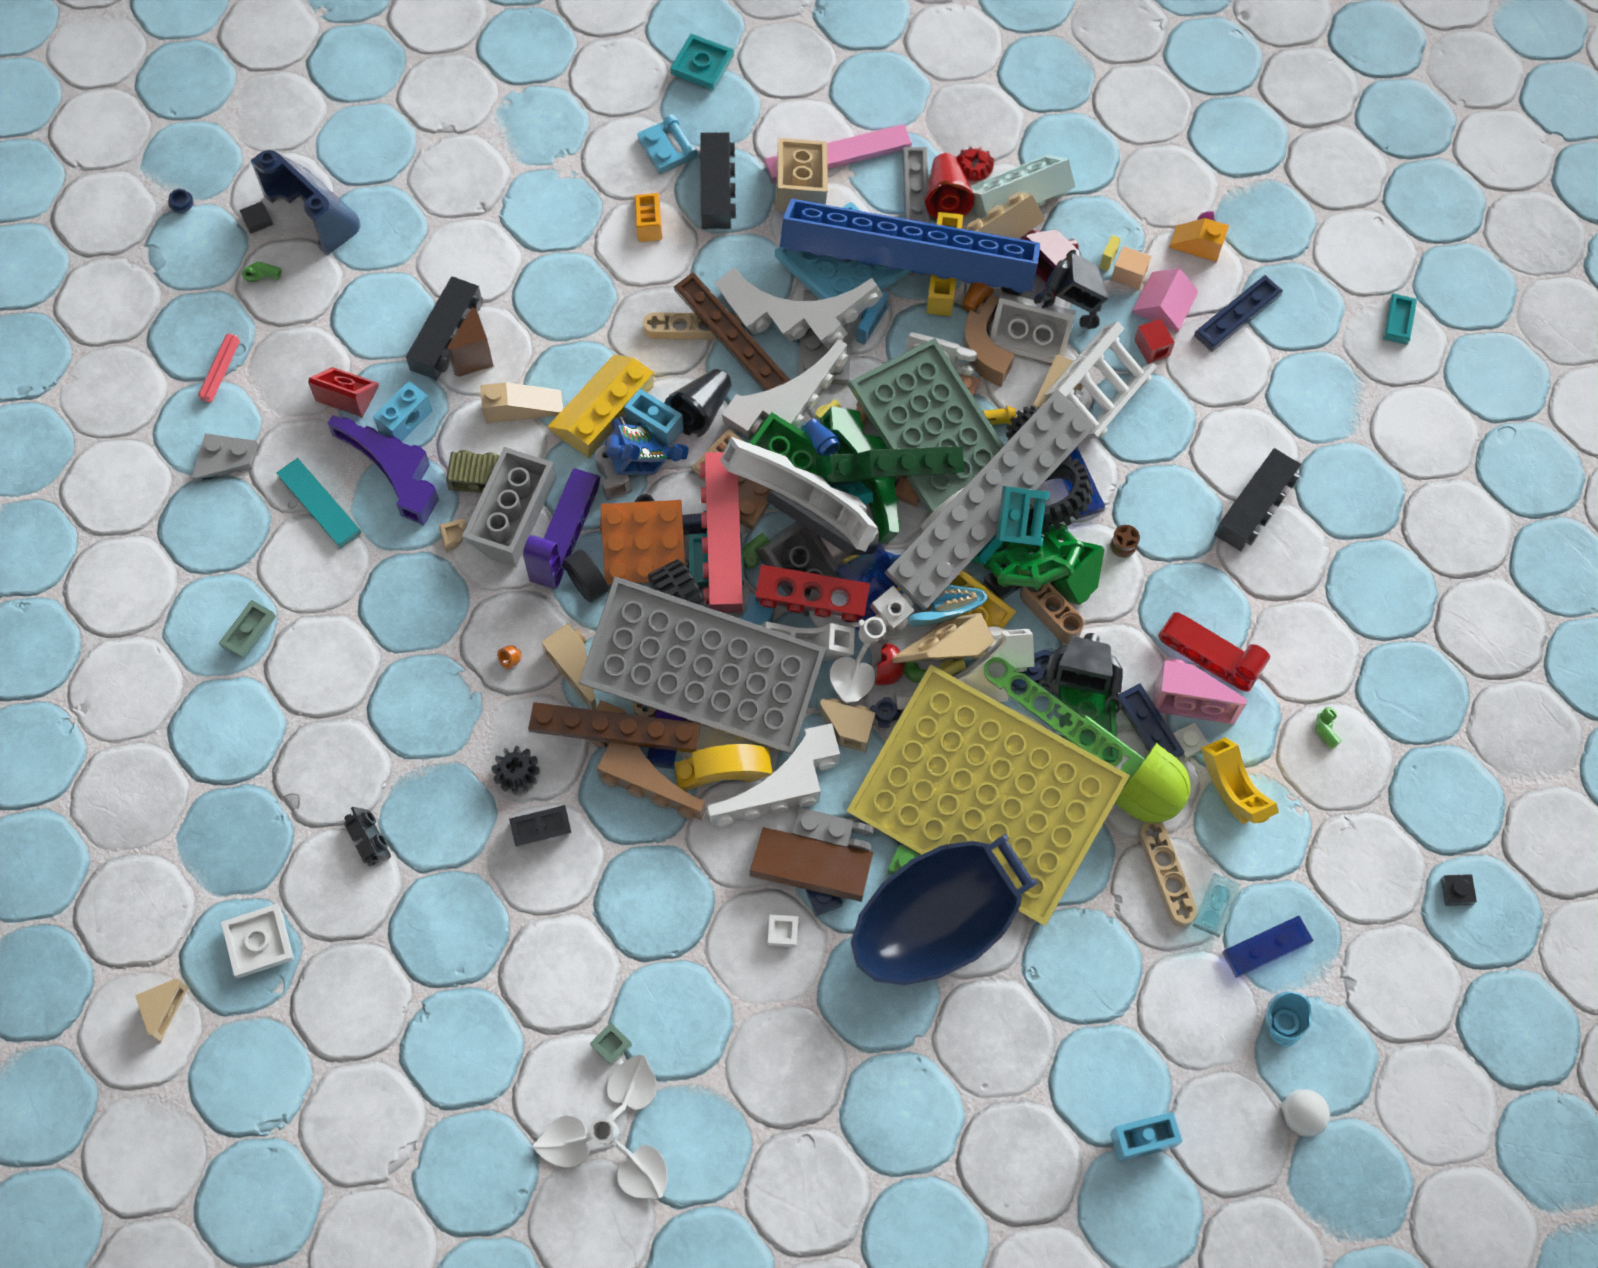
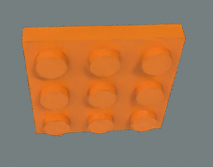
[600,500,685,585]

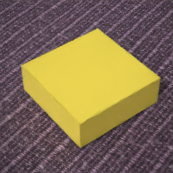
[1099,235,1121,271]

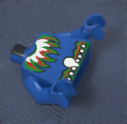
[605,416,689,475]

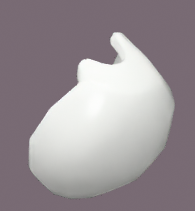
[1281,1089,1330,1137]

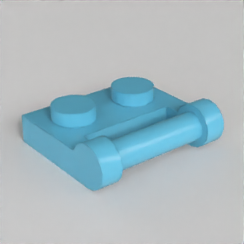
[637,115,698,174]

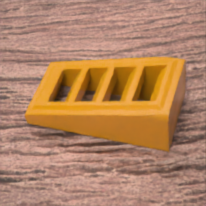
[634,193,663,242]

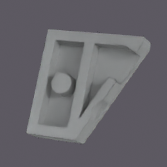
[192,433,259,483]

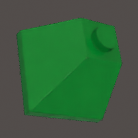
[1040,541,1104,605]

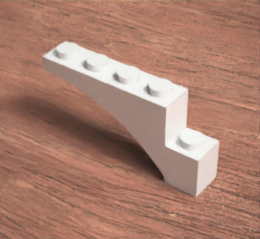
[722,339,848,439]
[894,629,1034,712]
[707,723,840,826]

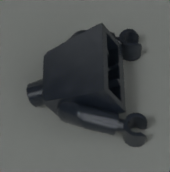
[1034,250,1109,329]
[1038,633,1123,714]

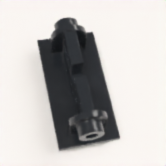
[344,807,392,867]

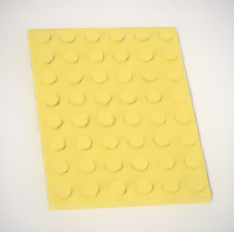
[846,664,1130,926]

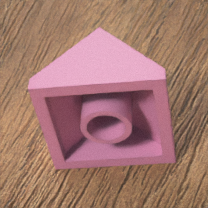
[1132,268,1198,332]

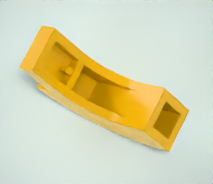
[1201,737,1279,824]

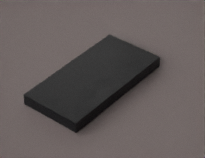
[766,491,879,556]

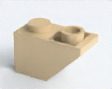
[820,698,875,753]

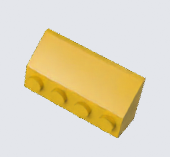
[548,355,654,459]

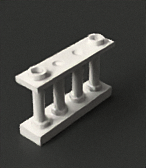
[1044,321,1157,441]

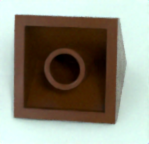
[447,308,494,377]

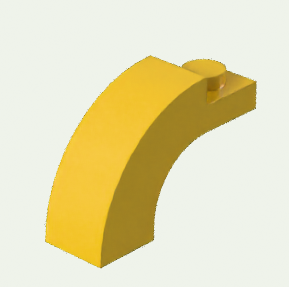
[675,744,773,791]

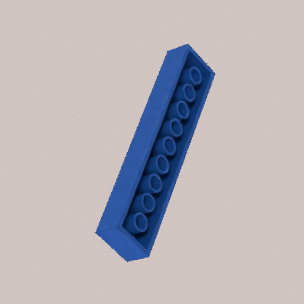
[779,199,1040,293]

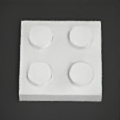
[221,904,294,979]

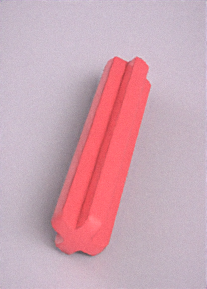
[198,333,240,403]

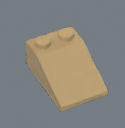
[775,138,828,212]
[892,613,995,663]

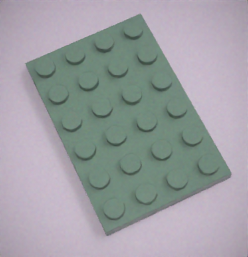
[848,338,1004,515]

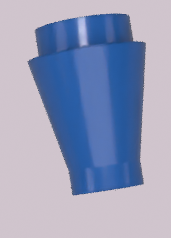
[804,418,840,457]

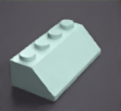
[970,155,1076,219]

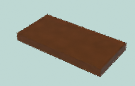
[749,827,873,902]

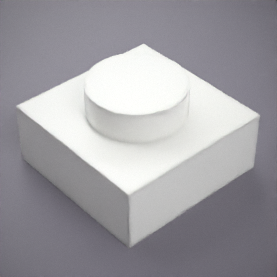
[1173,722,1209,761]
[768,915,799,948]

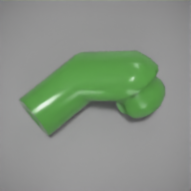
[242,262,282,282]
[743,532,769,569]

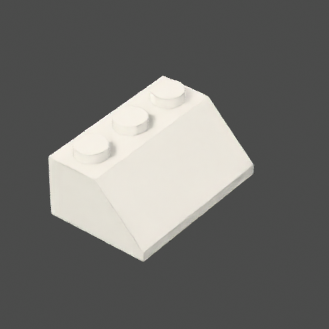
[990,292,1076,363]

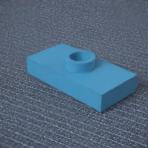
[856,290,889,345]

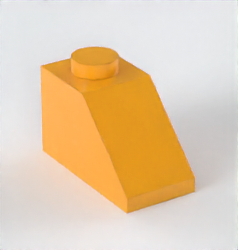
[1169,218,1229,262]

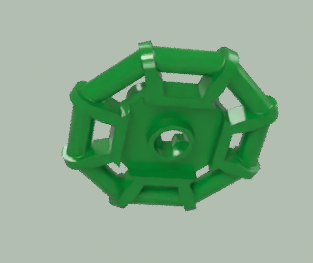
[983,523,1084,590]

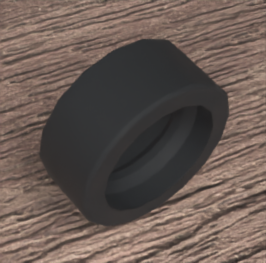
[563,549,609,603]

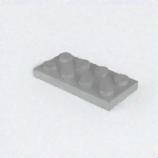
[798,290,852,385]

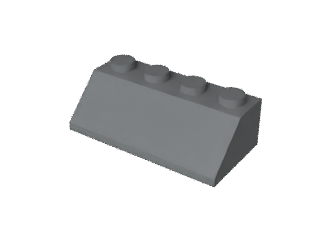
[462,447,556,567]

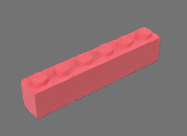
[700,452,743,613]

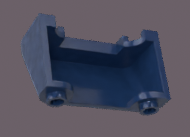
[250,150,361,256]

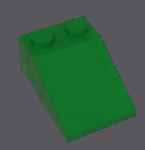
[749,412,838,475]

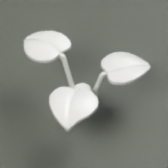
[808,589,932,703]
[533,1055,668,1199]

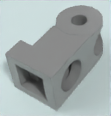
[595,445,632,501]

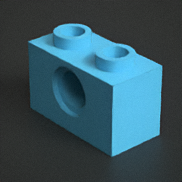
[373,381,433,441]
[624,389,683,447]
[1110,1112,1183,1163]

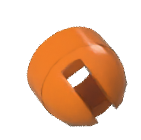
[497,645,522,669]

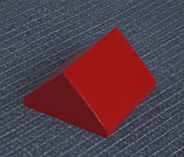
[308,367,379,418]

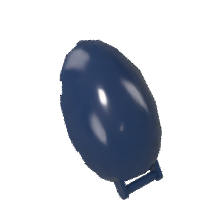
[850,834,1038,986]

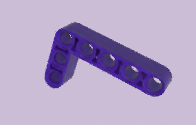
[523,468,600,589]

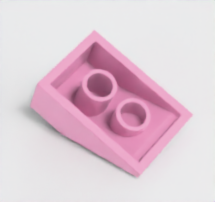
[1153,659,1247,724]

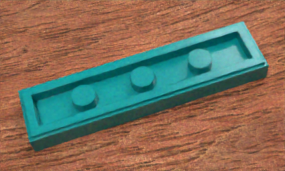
[276,458,361,548]

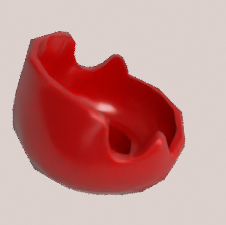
[874,643,905,686]

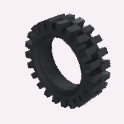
[1027,455,1093,531]

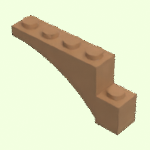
[590,700,706,820]

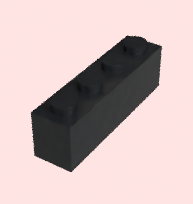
[700,132,736,229]
[406,276,483,381]
[1214,448,1301,552]

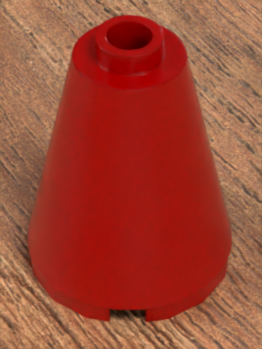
[924,153,974,219]

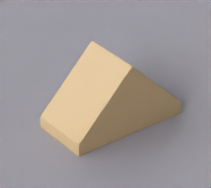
[135,979,189,1042]

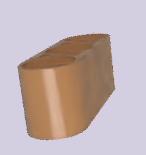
[1020,574,1084,645]

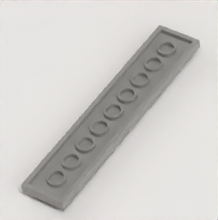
[885,389,1095,611]

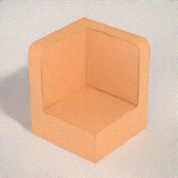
[1111,247,1152,289]

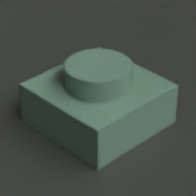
[590,1023,632,1066]

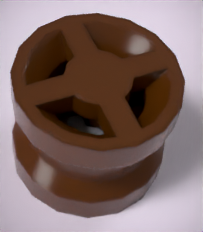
[1110,524,1140,558]

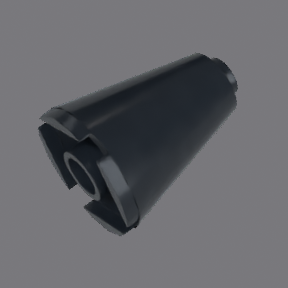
[665,369,732,437]

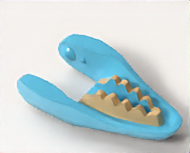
[900,584,987,627]

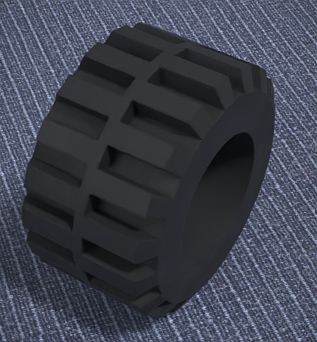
[648,559,708,608]

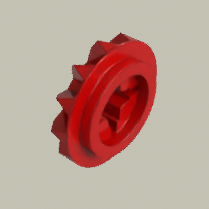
[956,146,994,181]

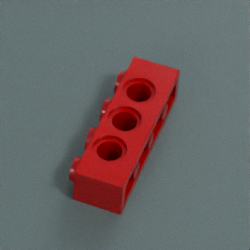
[755,565,870,622]

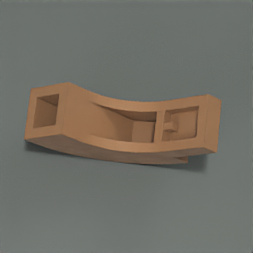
[963,295,1015,387]

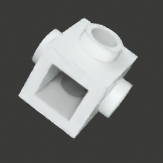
[870,586,915,632]

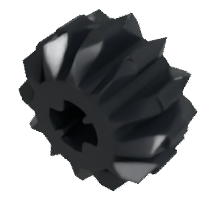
[491,745,540,795]

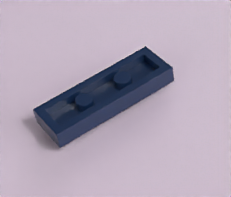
[1118,683,1185,759]

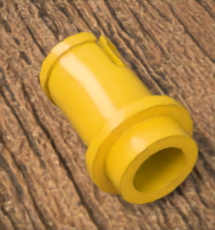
[983,405,1016,425]

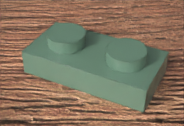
[219,600,276,660]

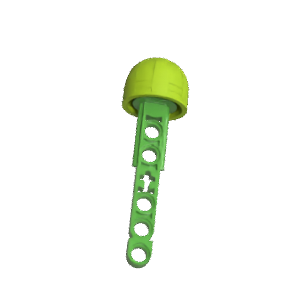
[984,657,1190,823]

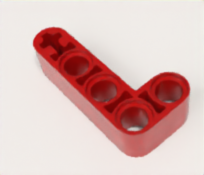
[1158,612,1270,692]

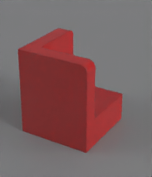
[1134,319,1175,364]

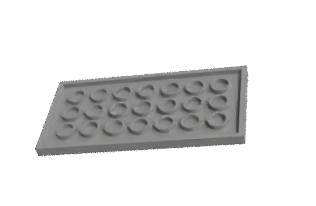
[579,576,826,754]

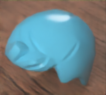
[1265,991,1311,1047]

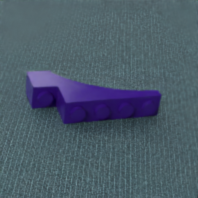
[327,415,439,525]

